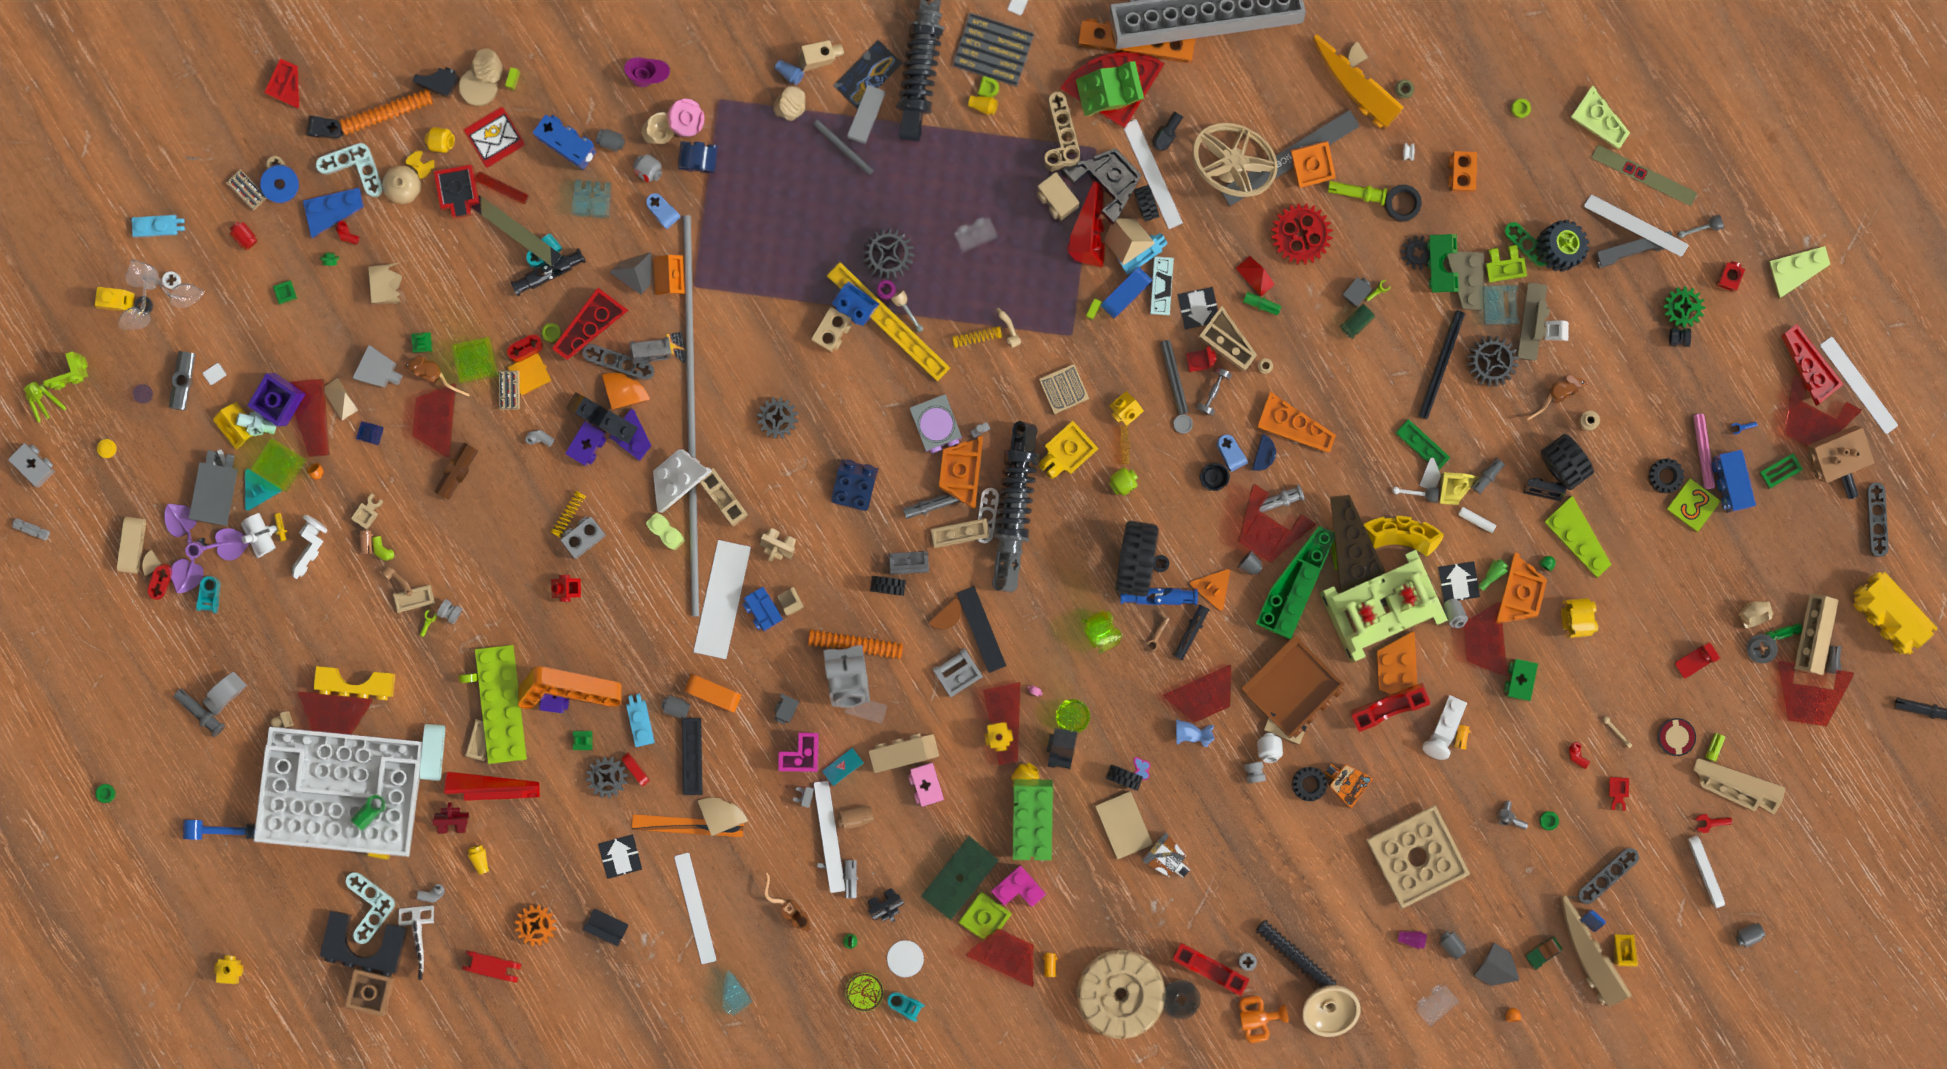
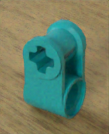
[526,233,563,268]
[196,576,221,614]
[887,991,925,1022]

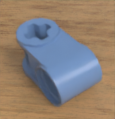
[646,193,681,230]
[1217,435,1248,472]

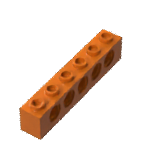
[1078,19,1195,63]

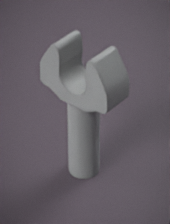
[970,422,990,438]

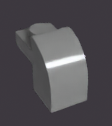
[203,672,247,716]

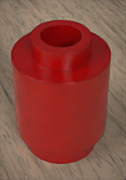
[230,222,258,251]

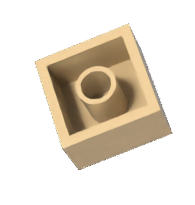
[1037,173,1080,221]

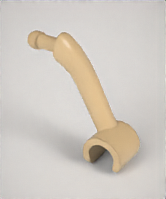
[996,308,1021,348]

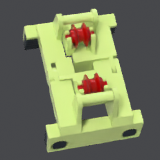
[1320,550,1447,663]

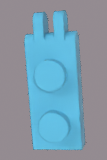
[132,215,185,237]
[1117,233,1167,275]
[626,693,655,747]

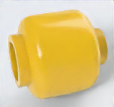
[425,127,455,153]
[1011,762,1040,787]

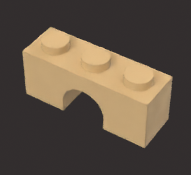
[700,468,749,527]

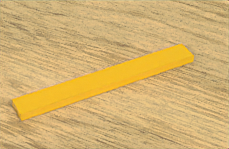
[827,262,950,382]

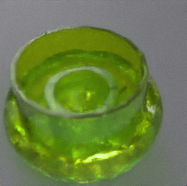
[1056,699,1090,733]

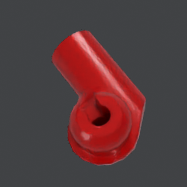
[336,221,360,245]
[1568,742,1590,769]

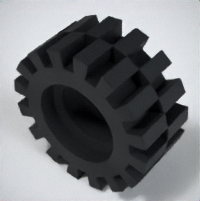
[1134,185,1159,222]
[1648,458,1685,494]
[870,576,906,596]
[1106,764,1143,791]
[1292,767,1327,801]

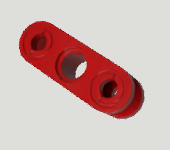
[461,950,522,983]

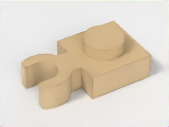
[351,494,383,530]

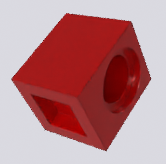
[1716,261,1745,292]

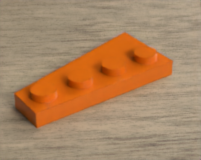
[1257,391,1336,453]

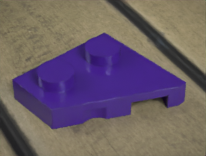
[609,408,652,461]

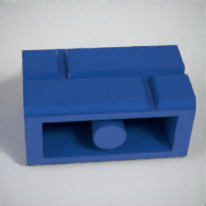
[743,587,784,632]

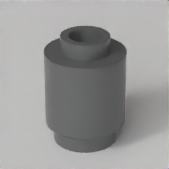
[596,128,626,152]
[661,695,691,719]
[1735,922,1766,948]
[1439,931,1467,960]

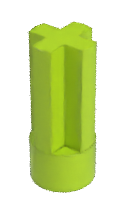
[1705,733,1725,762]

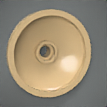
[1302,985,1360,1037]

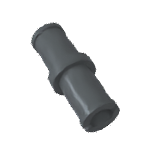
[1471,458,1505,494]

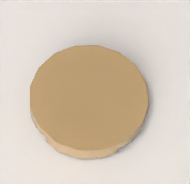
[459,70,498,106]

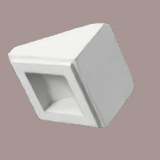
[1545,320,1568,341]

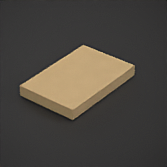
[1095,791,1153,859]

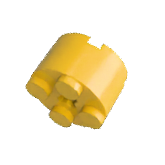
[1561,598,1598,638]

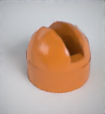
[307,463,324,480]
[1505,1008,1521,1022]

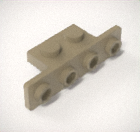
[1518,283,1550,361]

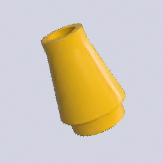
[968,95,998,116]
[467,845,489,875]

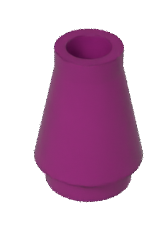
[877,280,896,299]
[1398,931,1427,950]

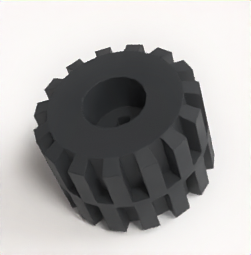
[1540,433,1594,491]

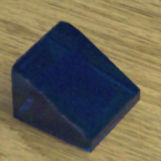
[356,421,384,445]

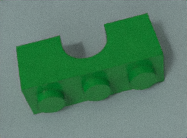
[1427,234,1459,293]

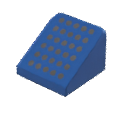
[1581,909,1606,932]

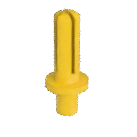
[274,513,287,542]

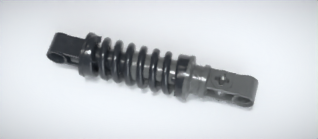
[896,0,945,142]
[992,421,1040,593]

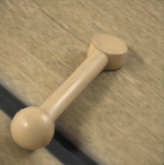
[1602,716,1632,748]

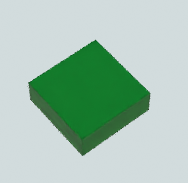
[273,280,298,305]

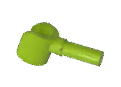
[1366,280,1391,301]
[420,610,437,637]

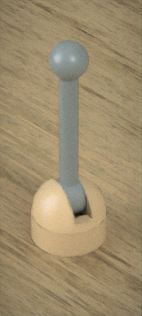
[891,290,923,332]

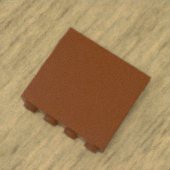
[1241,635,1345,739]

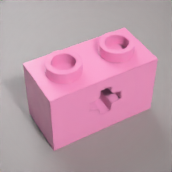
[908,763,944,806]

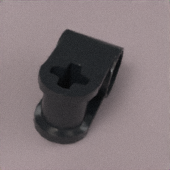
[306,115,344,139]

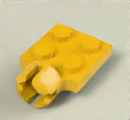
[1039,421,1099,479]

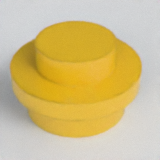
[97,439,117,458]

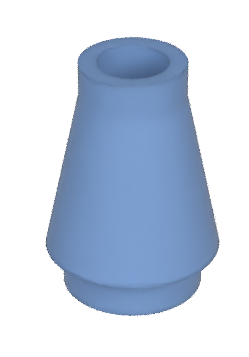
[775,60,804,85]

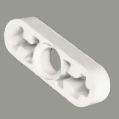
[978,488,999,543]

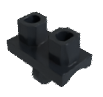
[867,888,904,923]

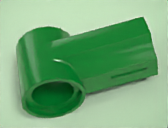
[350,795,386,831]

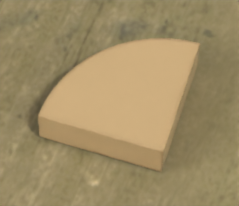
[1349,42,1368,68]
[142,550,161,577]

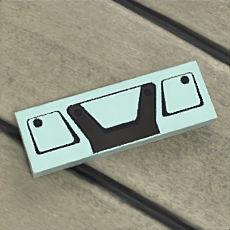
[1150,257,1174,316]

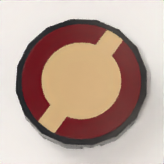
[1657,718,1696,756]

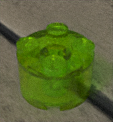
[1082,610,1123,655]

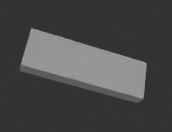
[848,85,886,144]

